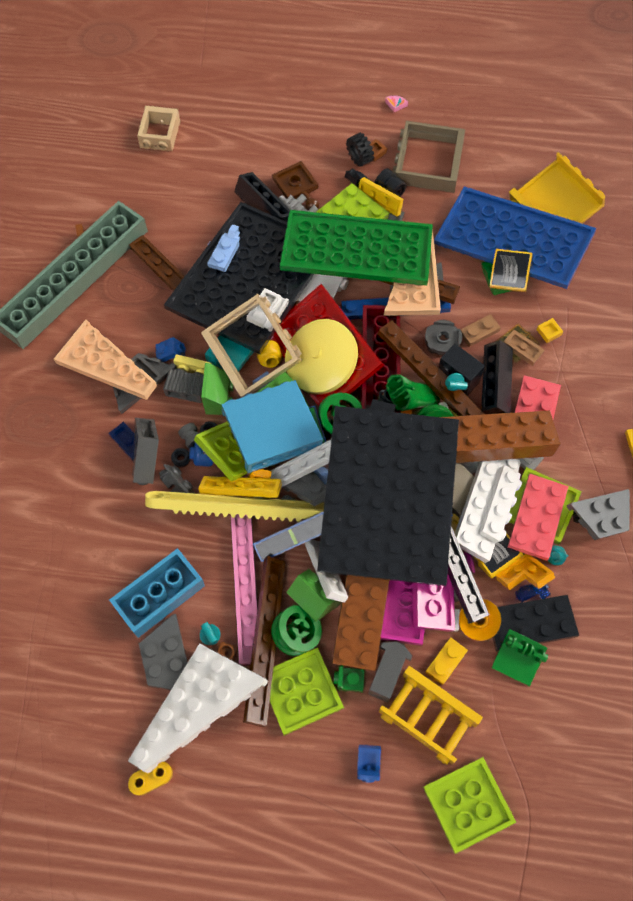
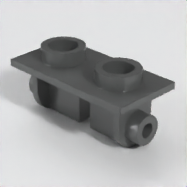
[159,464,195,494]

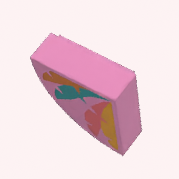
[385,96,408,112]

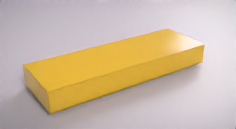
[359,177,404,217]

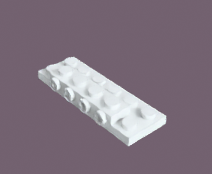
[455,459,522,563]

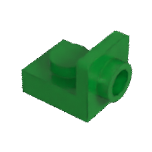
[334,665,365,692]

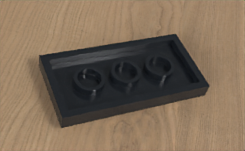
[492,595,579,652]

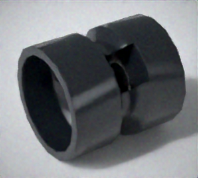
[374,168,407,197]

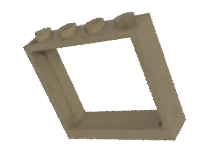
[393,121,465,193]

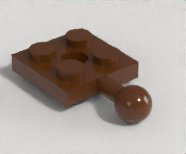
[272,161,319,210]

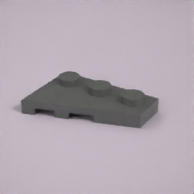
[283,471,326,506]

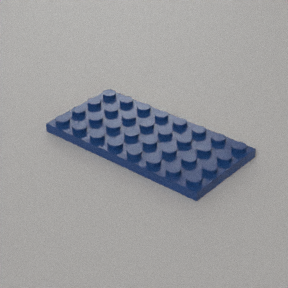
[434,186,596,289]

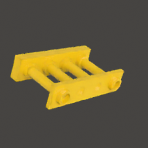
[379,666,483,765]

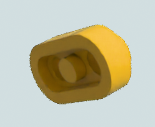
[128,762,173,796]

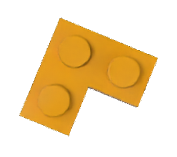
[496,554,555,590]

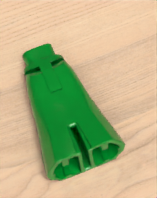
[386,374,440,411]

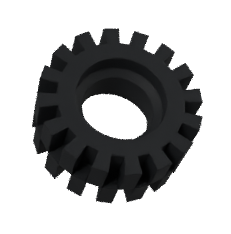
[346,132,374,167]

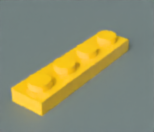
[199,476,282,498]

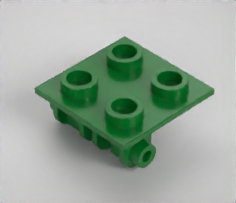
[491,629,548,687]

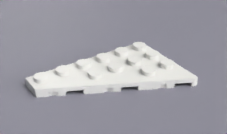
[128,644,268,773]

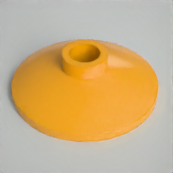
[459,599,501,641]

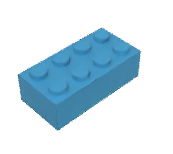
[109,548,205,638]

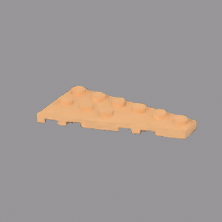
[384,229,441,316]
[54,320,157,400]

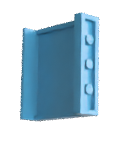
[222,380,323,474]

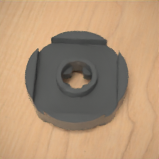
[425,320,462,355]

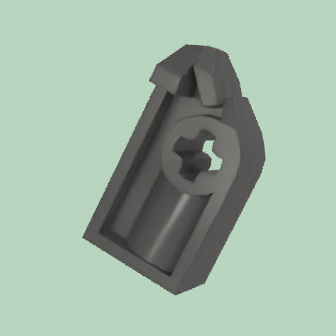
[368,641,412,703]

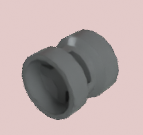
[178,423,200,450]

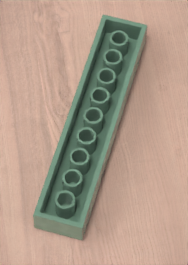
[0,201,148,349]

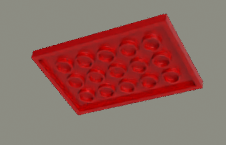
[271,284,384,413]

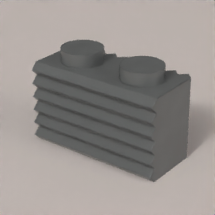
[163,369,204,403]

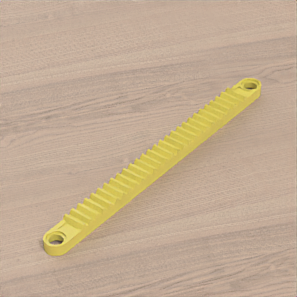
[145,491,324,522]

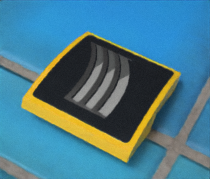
[490,249,532,292]
[473,533,523,579]

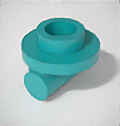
[445,373,468,391]
[548,545,569,565]
[199,622,221,646]

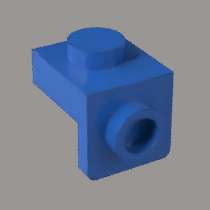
[156,337,186,362]
[357,745,381,783]

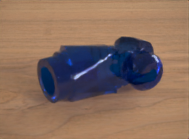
[515,584,551,603]

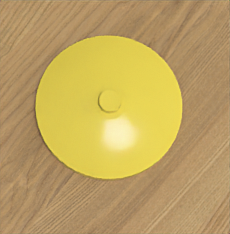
[285,319,358,394]

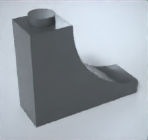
[132,418,159,485]

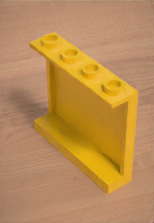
[509,152,605,224]

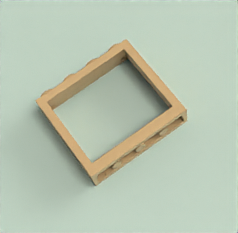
[201,294,302,397]

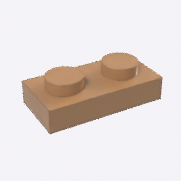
[461,314,501,347]
[504,330,545,366]

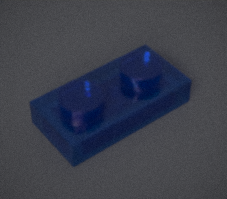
[108,421,135,461]

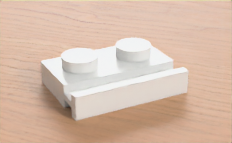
[247,288,289,332]

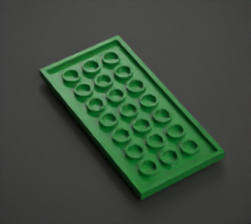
[280,210,433,286]

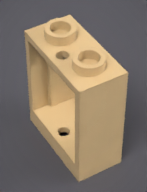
[137,106,180,151]

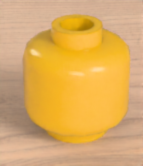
[256,340,282,368]

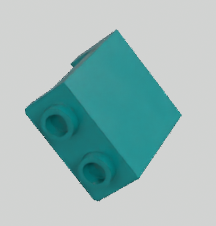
[205,335,254,372]

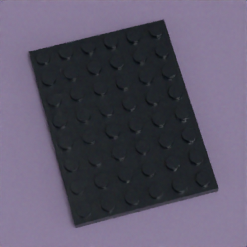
[164,202,314,354]
[317,406,459,586]

